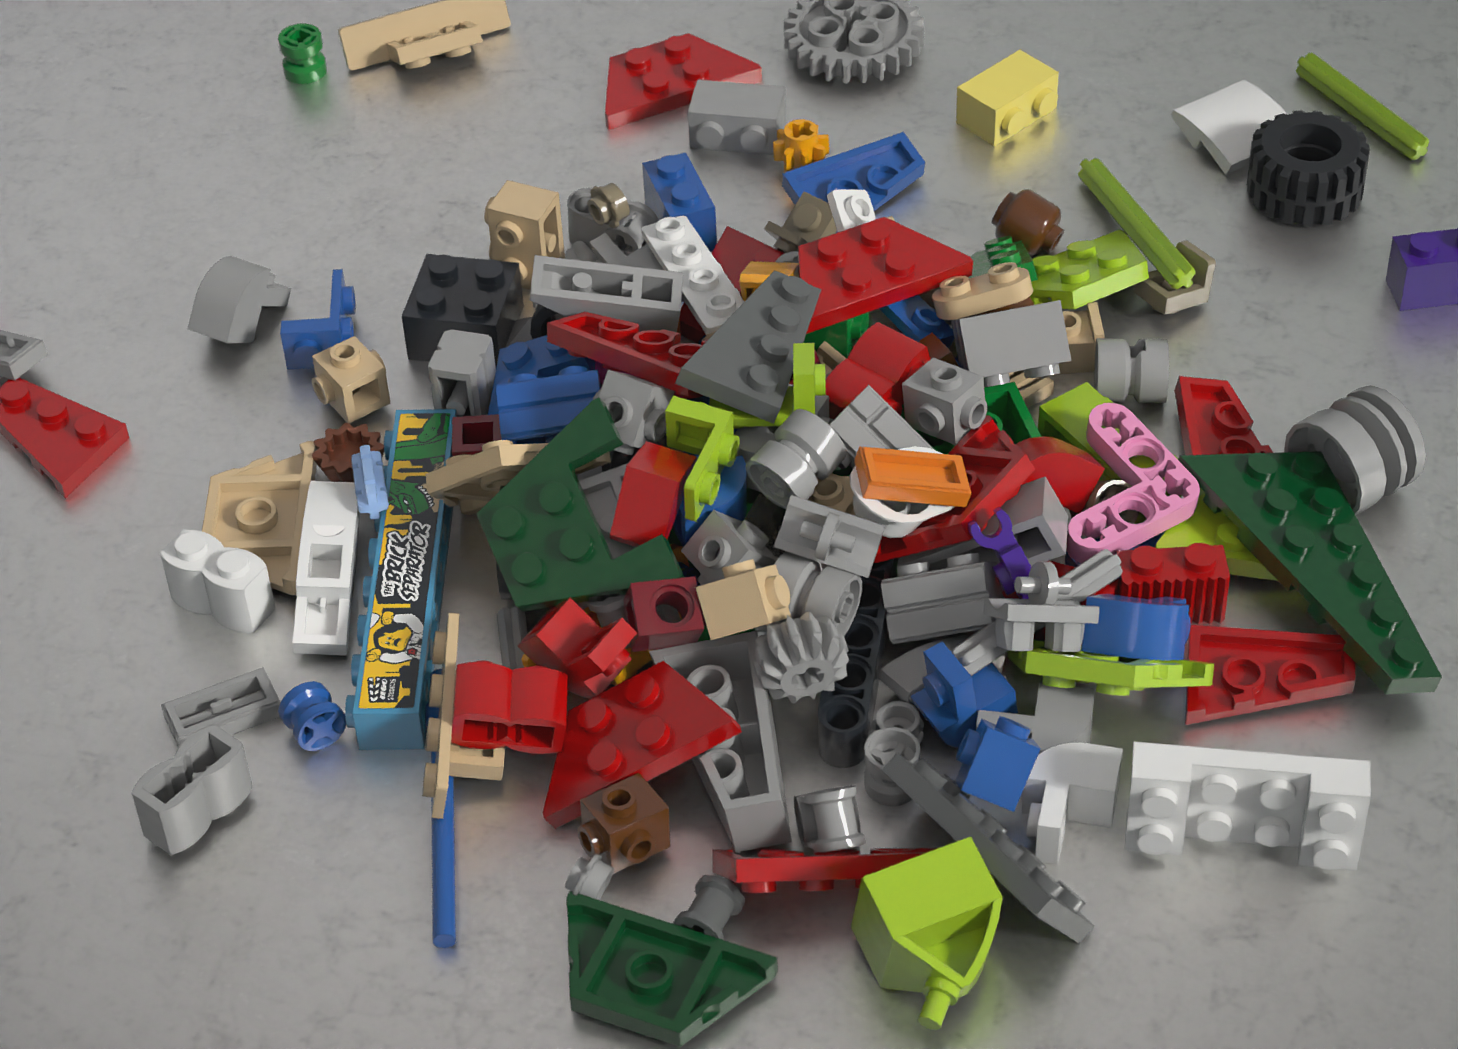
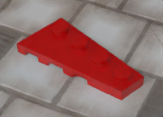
[712,847,941,893]

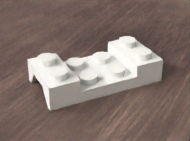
[1125,742,1371,870]

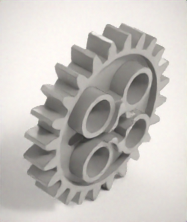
[784,0,924,84]

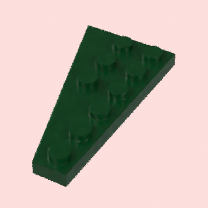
[1178,451,1442,695]

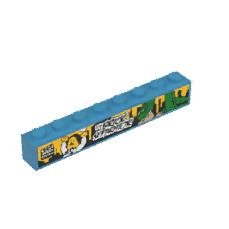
[345,409,457,750]

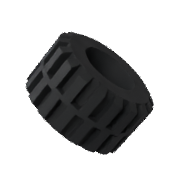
[1247,110,1370,227]

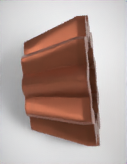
[312,423,384,482]

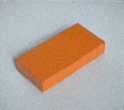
[854,446,971,507]

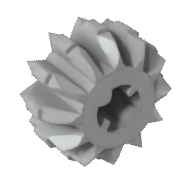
[753,611,849,703]

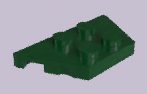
[566,891,778,1047]

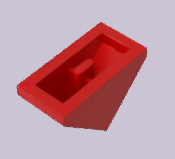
[610,441,697,547]

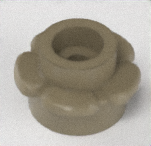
[587,183,630,228]

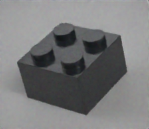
[401,254,524,367]

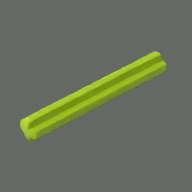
[1296,53,1429,160]

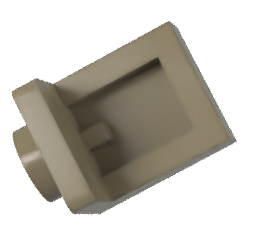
[1133,240,1216,315]

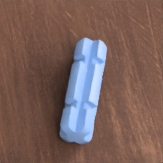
[351,445,389,519]

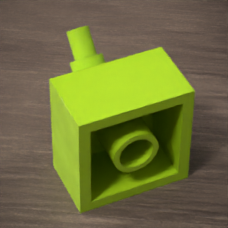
[851,836,1003,1030]

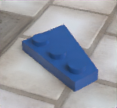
[782,132,925,233]

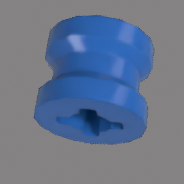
[278,681,346,751]

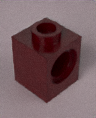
[623,576,707,652]

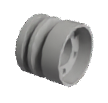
[1284,385,1426,515]

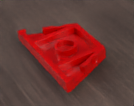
[605,33,762,130]
[798,217,973,334]
[874,415,1035,563]
[542,661,742,829]

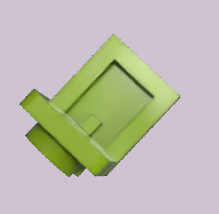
[709,343,826,429]
[665,396,740,522]

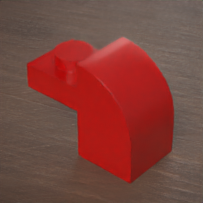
[1017,436,1105,514]
[517,598,637,698]

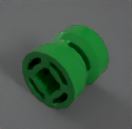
[278,23,327,84]

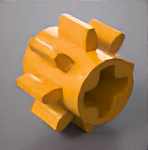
[773,119,829,172]

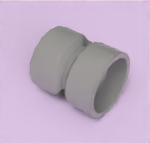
[1094,338,1169,403]
[746,409,847,510]
[774,551,862,636]

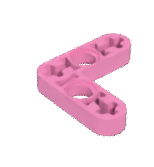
[1066,403,1200,563]

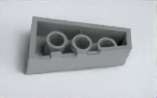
[649,631,792,852]

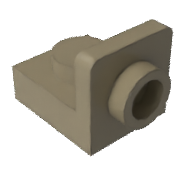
[764,192,837,253]

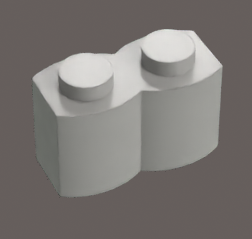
[132,724,252,855]

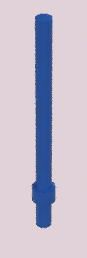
[425,669,456,948]

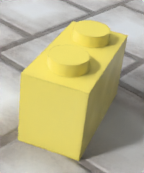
[956,49,1059,147]

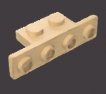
[338,0,511,70]
[422,612,505,819]

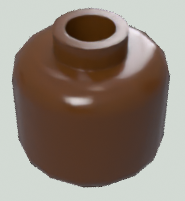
[991,189,1064,258]

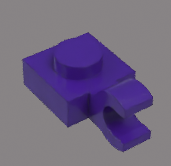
[968,507,1031,599]

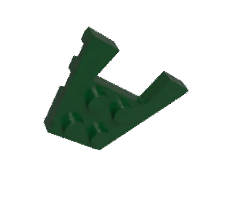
[476,397,685,612]

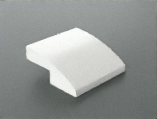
[1171,79,1287,175]

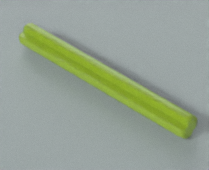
[1078,158,1196,290]

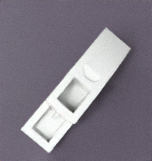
[292,481,360,655]

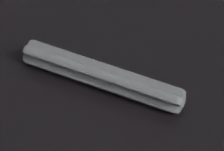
[951,549,1123,676]

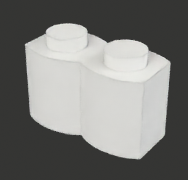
[160,529,275,633]

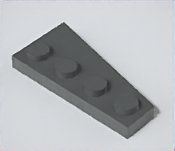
[675,270,821,424]

